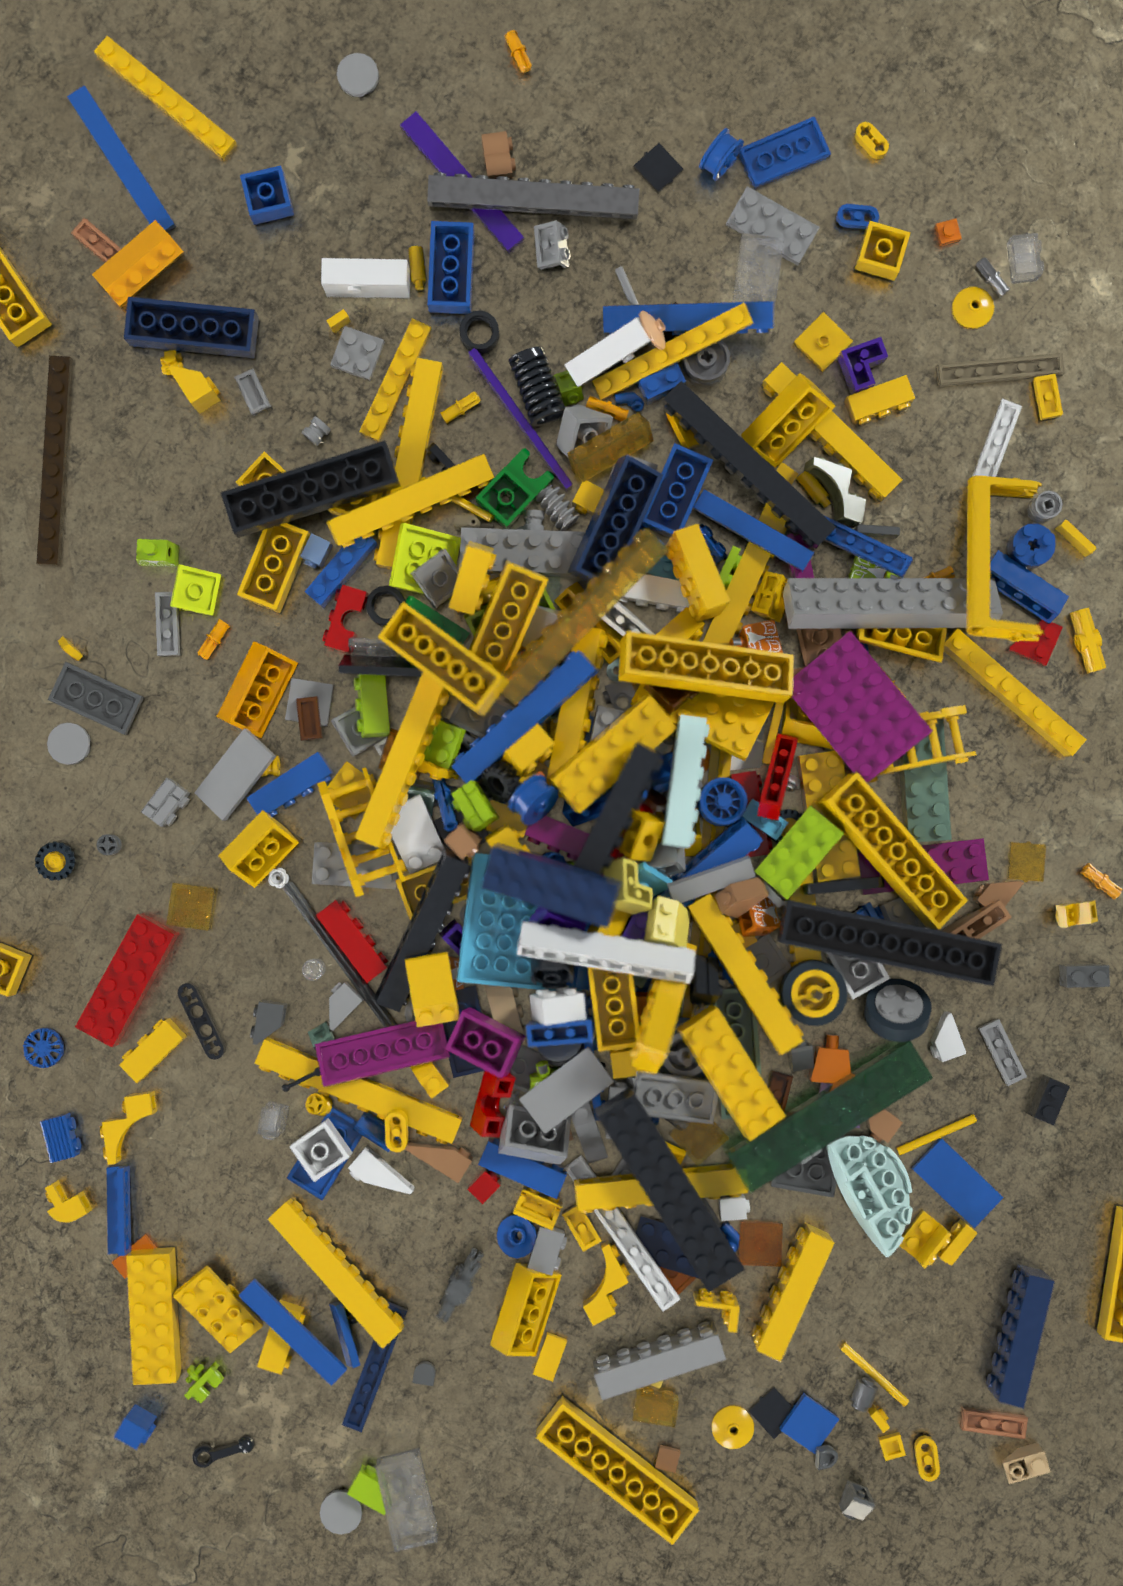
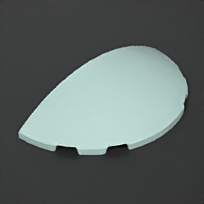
[827,1136,913,1257]

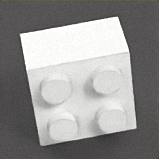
[529,986,586,1025]
[290,1118,353,1182]

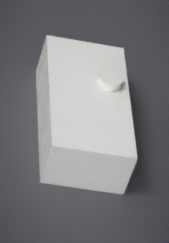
[321,258,411,298]
[564,317,651,387]

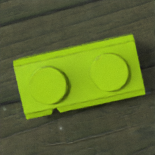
[451,780,499,832]

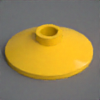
[952,287,994,329]
[711,1405,754,1449]

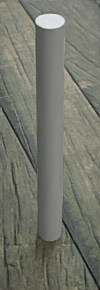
[615,267,654,347]

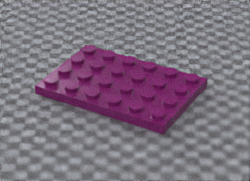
[792,631,933,783]

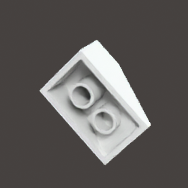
[391,794,447,874]

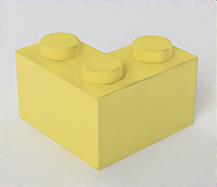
[604,858,653,915]

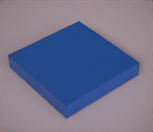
[779,1393,839,1454]

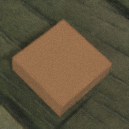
[654,1444,681,1473]

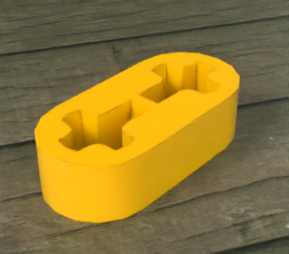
[855,122,889,160]

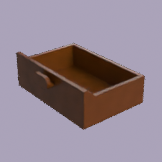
[644,684,700,715]

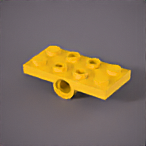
[173,1265,263,1353]

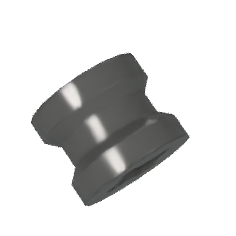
[96,834,122,855]

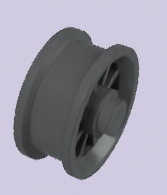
[537,1043,584,1067]

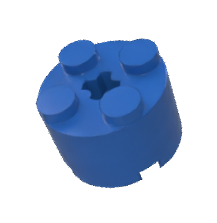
[1006,524,1056,570]

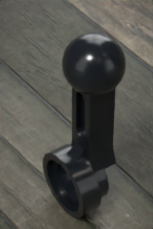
[192,1436,254,1468]

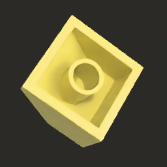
[644,896,691,948]

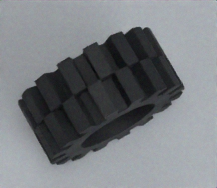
[481,761,522,803]

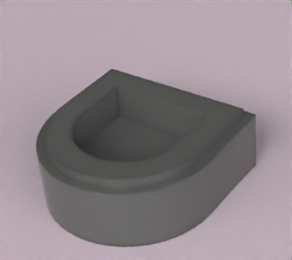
[412,1361,436,1386]
[815,1445,838,1470]

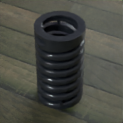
[508,346,565,427]

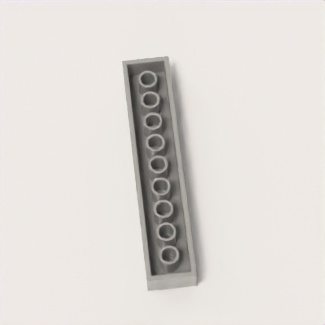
[783,578,1003,629]

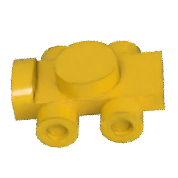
[160,350,184,376]

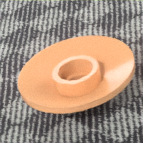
[639,311,666,350]

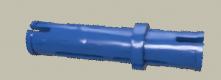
[432,778,458,831]

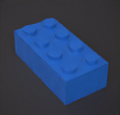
[427,221,475,314]
[641,443,713,538]

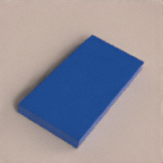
[739,116,831,189]
[287,1105,363,1200]
[912,1138,1004,1228]

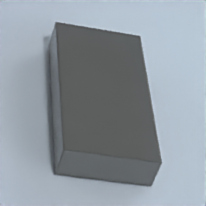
[854,524,900,539]

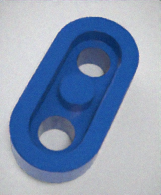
[836,204,879,229]

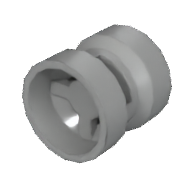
[301,416,331,446]
[523,510,545,530]

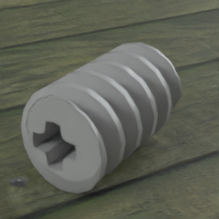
[535,485,580,531]

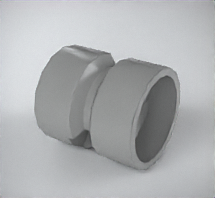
[1027,491,1063,524]

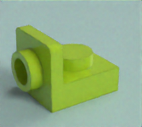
[554,370,584,406]

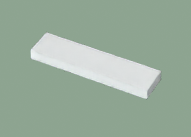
[972,399,1022,477]

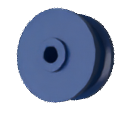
[699,128,744,181]
[509,774,559,825]
[698,777,747,826]

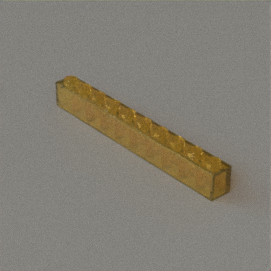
[500,529,669,706]

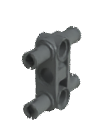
[436,1248,484,1322]

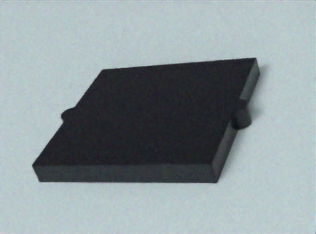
[634,143,684,193]
[748,1387,793,1439]

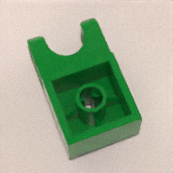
[475,448,555,529]
[406,596,471,647]

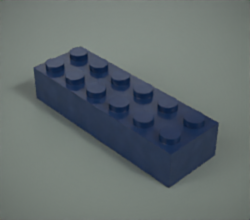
[124,297,259,358]
[567,455,663,592]
[481,843,623,928]
[987,1264,1055,1409]

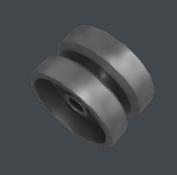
[682,340,730,388]

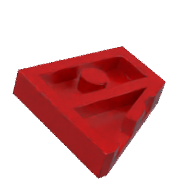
[1008,620,1063,666]

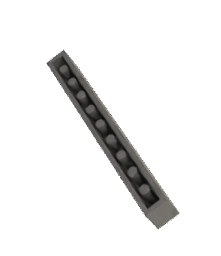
[427,172,639,219]

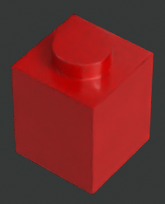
[467,1168,501,1204]

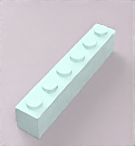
[661,715,709,849]

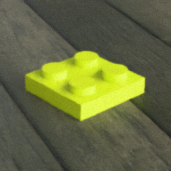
[170,564,221,616]

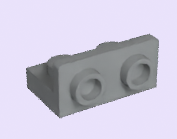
[534,220,570,270]

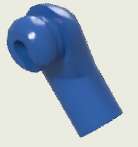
[615,392,644,412]
[720,1221,740,1252]

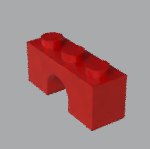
[322,585,369,654]
[470,1070,516,1137]

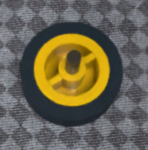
[780,960,847,1026]

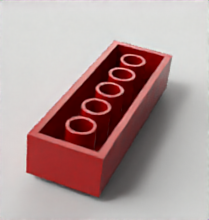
[75,913,180,1048]

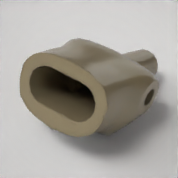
[454,512,494,531]

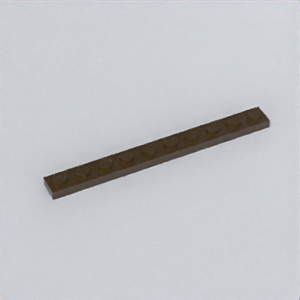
[36,355,72,566]

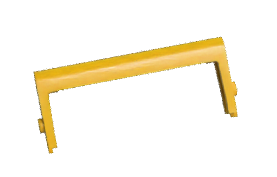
[966,476,1043,642]

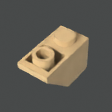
[1002,1442,1050,1484]

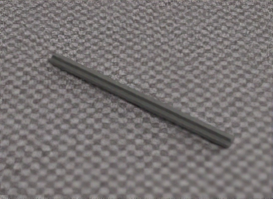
[283,882,398,1028]

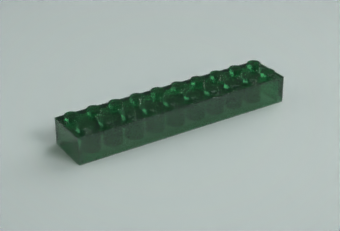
[724,1041,933,1193]

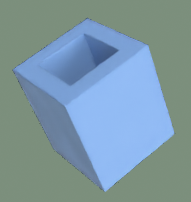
[301,533,333,569]

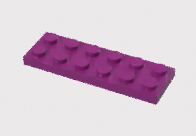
[857,838,989,895]
[315,1021,450,1087]

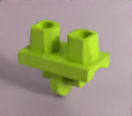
[184,1361,224,1403]

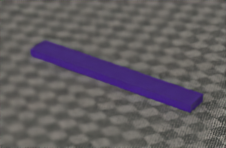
[400,111,524,253]
[468,348,573,493]

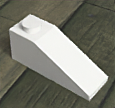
[348,1146,415,1194]

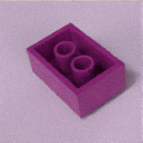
[524,816,590,861]
[445,1007,526,1079]

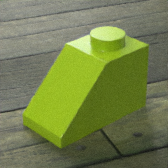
[347,1464,389,1516]

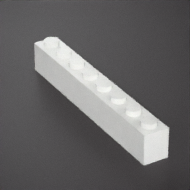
[517,921,695,984]

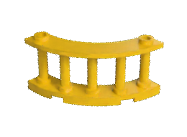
[868,705,976,783]
[317,767,406,897]

